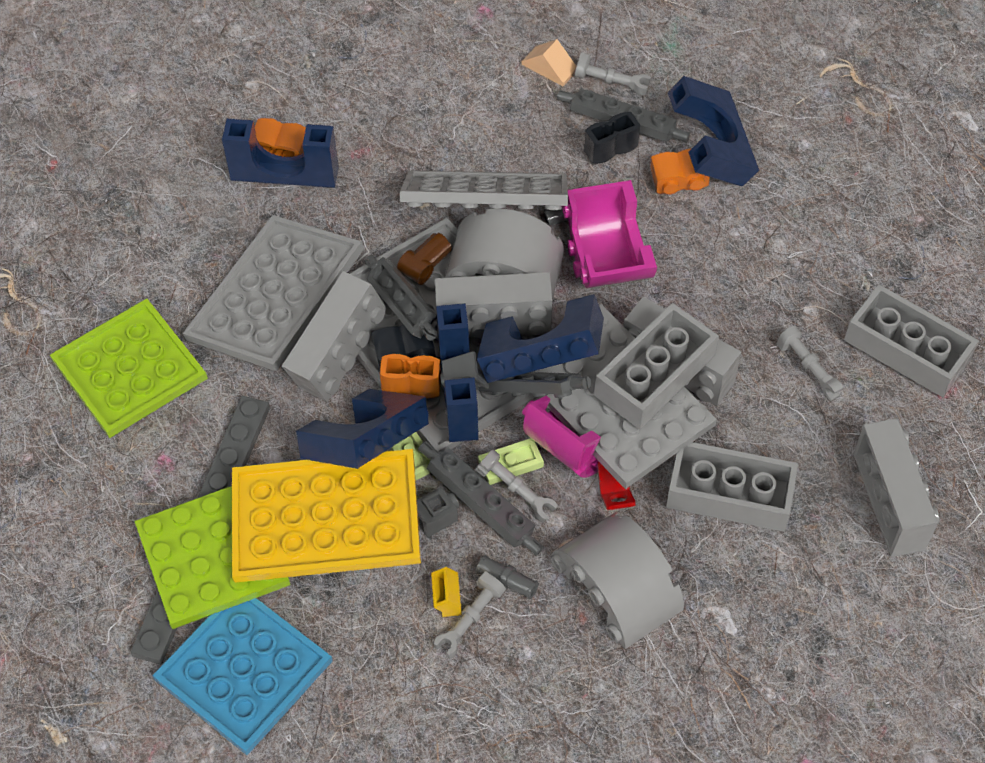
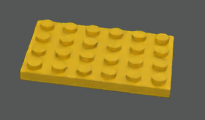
[232,449,421,583]

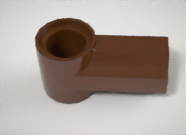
[397,232,452,285]

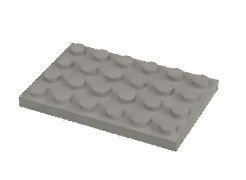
[400,170,568,210]
[182,215,364,371]
[532,304,717,489]

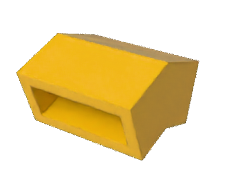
[431,567,461,617]

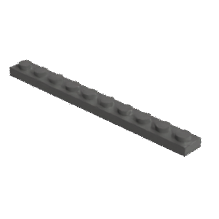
[131,396,270,665]

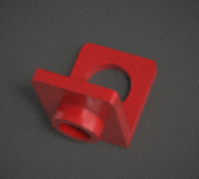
[597,461,636,510]

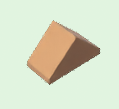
[522,39,577,86]

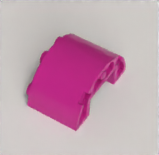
[562,180,657,288]
[522,395,601,478]

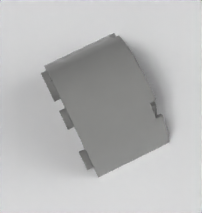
[445,209,564,302]
[550,512,684,649]

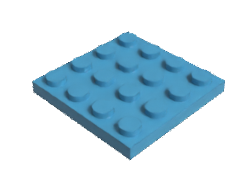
[152,598,333,756]

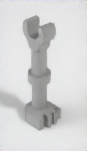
[575,52,651,95]
[776,325,843,401]
[475,449,558,523]
[434,571,506,659]

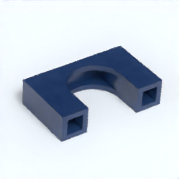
[668,76,759,187]
[222,119,339,188]
[477,294,604,383]
[436,303,479,443]
[296,389,429,469]

